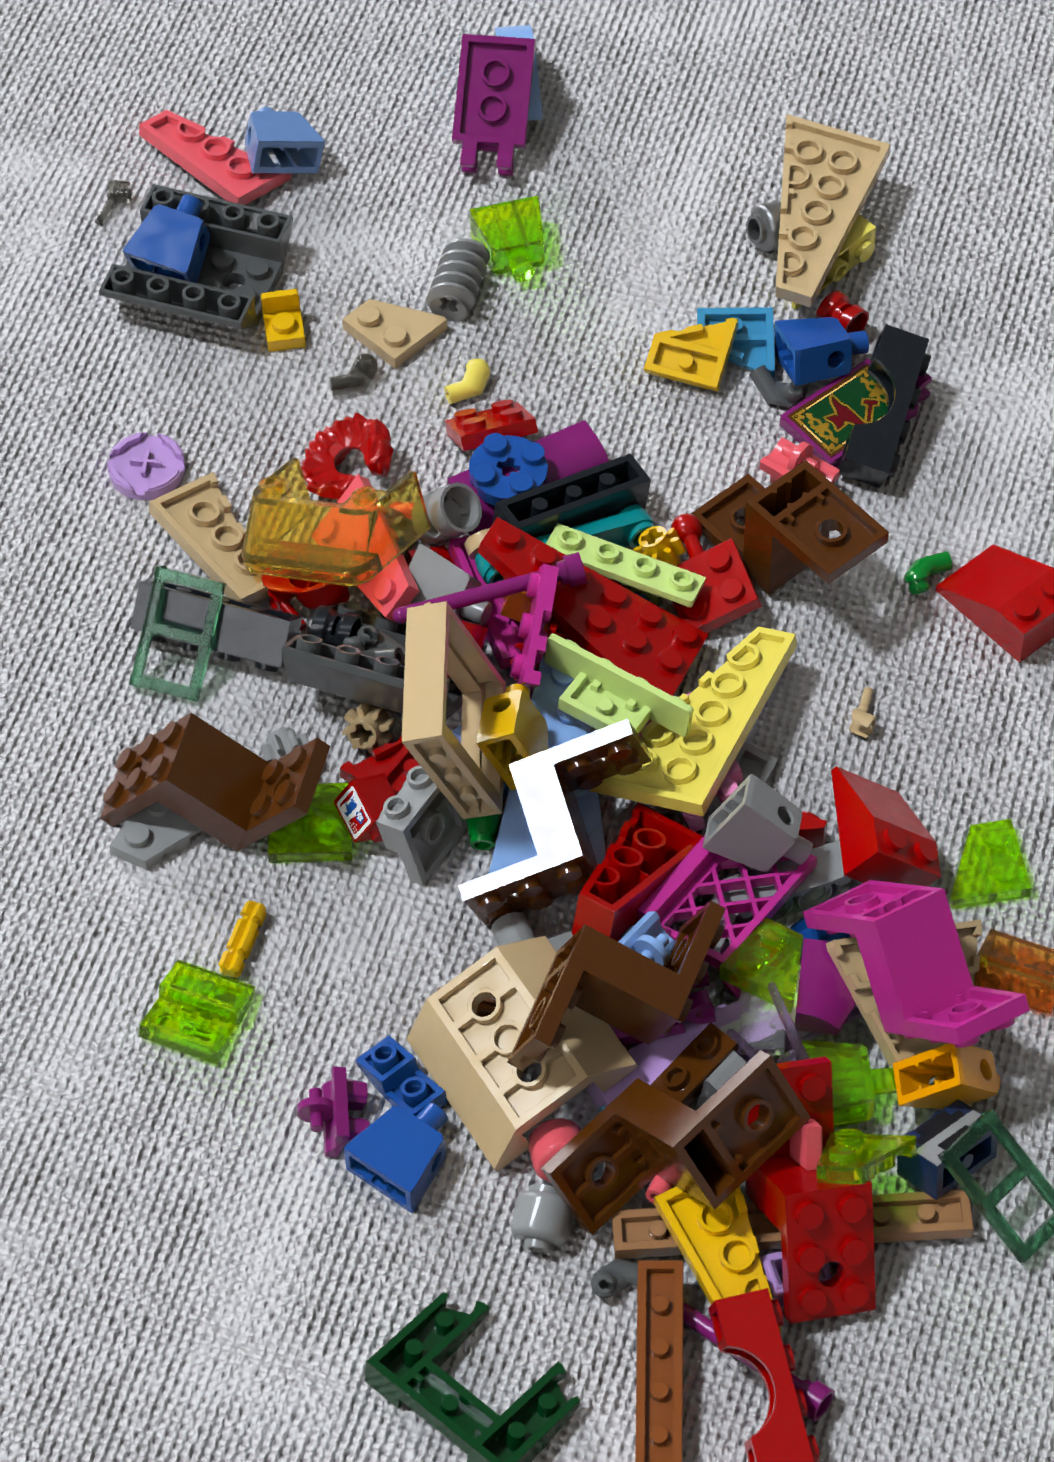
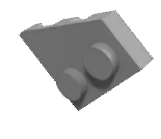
[109,802,202,870]

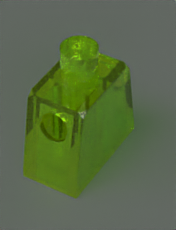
[469,196,544,282]
[794,1040,897,1129]

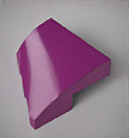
[794,938,857,1035]

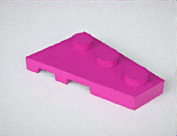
[510,564,559,691]

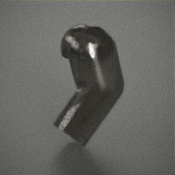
[329,354,378,396]

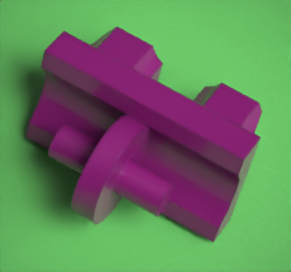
[297,1066,369,1158]

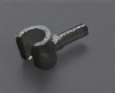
[94,180,132,226]

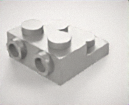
[376,765,467,885]

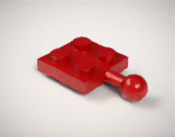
[671,514,762,633]

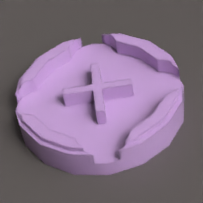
[108,432,185,500]

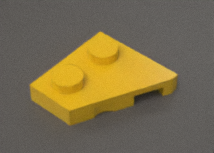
[644,318,739,392]

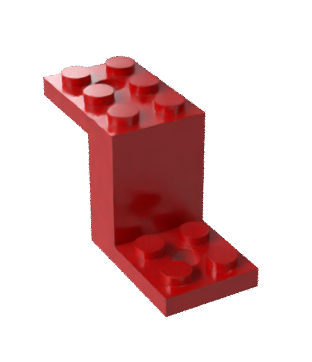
[745,1056,876,1324]

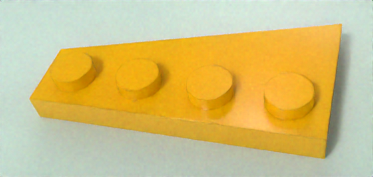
[654,1186,781,1334]

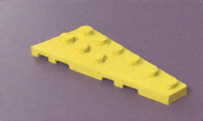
[589,626,797,817]

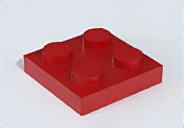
[444,400,538,451]

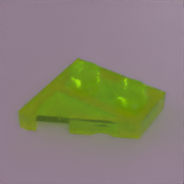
[719,918,803,1013]

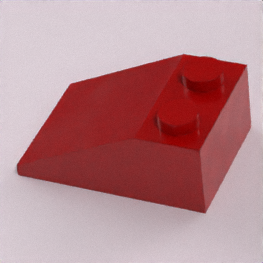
[935,544,1054,663]
[831,766,941,886]

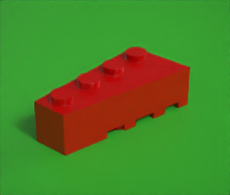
[571,803,703,942]

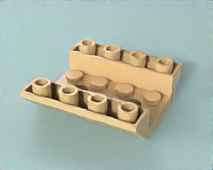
[406,936,639,1172]

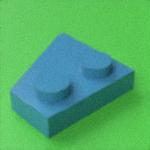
[697,307,775,378]

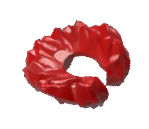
[299,413,393,502]

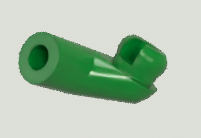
[904,551,953,595]

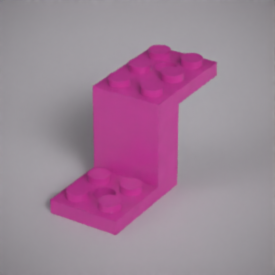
[803,880,1030,1048]

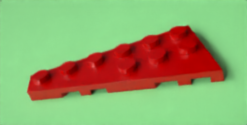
[477,517,708,696]

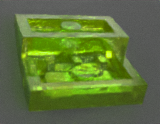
[139,960,255,1065]

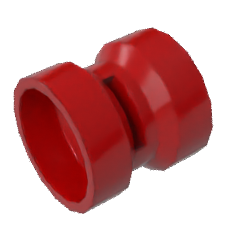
[815,290,869,333]

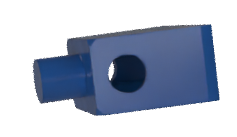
[122,194,210,283]
[775,317,869,386]
[344,1102,448,1213]

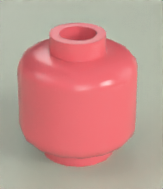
[528,1118,581,1183]

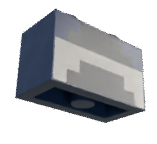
[897,1099,998,1200]

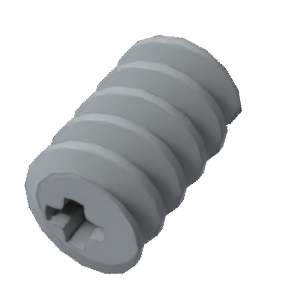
[426,238,491,321]

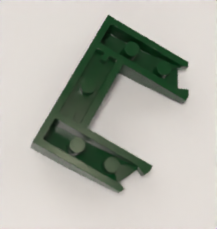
[364,1292,580,1462]

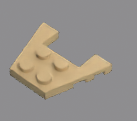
[826,919,982,1066]

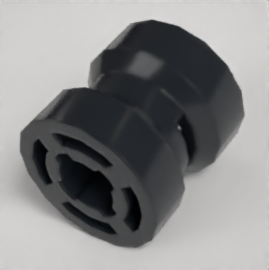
[310,605,362,647]

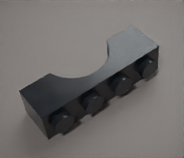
[837,324,931,488]

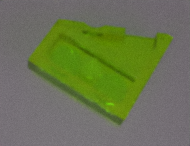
[950,819,1032,909]
[817,1128,917,1184]

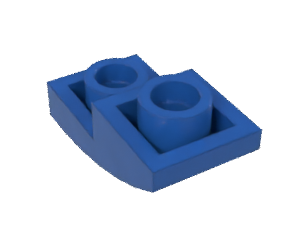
[356,1035,448,1116]

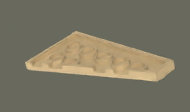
[775,114,891,308]

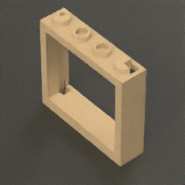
[402,601,506,819]

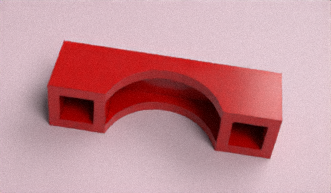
[708,1288,820,1462]

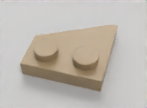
[342,299,447,369]

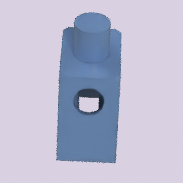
[245,107,325,173]

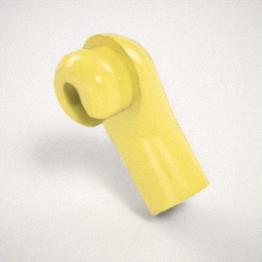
[444,358,490,405]

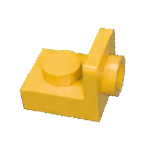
[261,289,306,352]

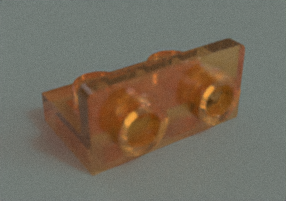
[974,929,1054,1014]

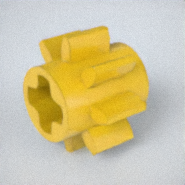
[633,526,686,566]

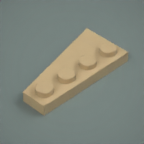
[149,472,269,604]

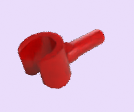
[268,589,307,631]

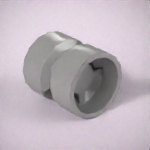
[408,482,482,545]

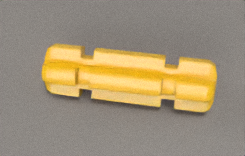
[218,900,267,978]

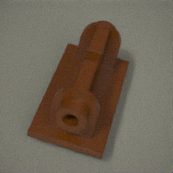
[651,1022,739,1107]

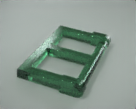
[128,565,226,701]
[938,1108,1054,1264]

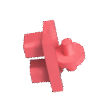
[759,437,840,484]

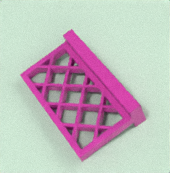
[638,836,817,971]

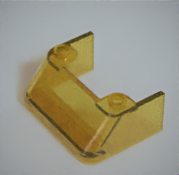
[242,458,431,586]

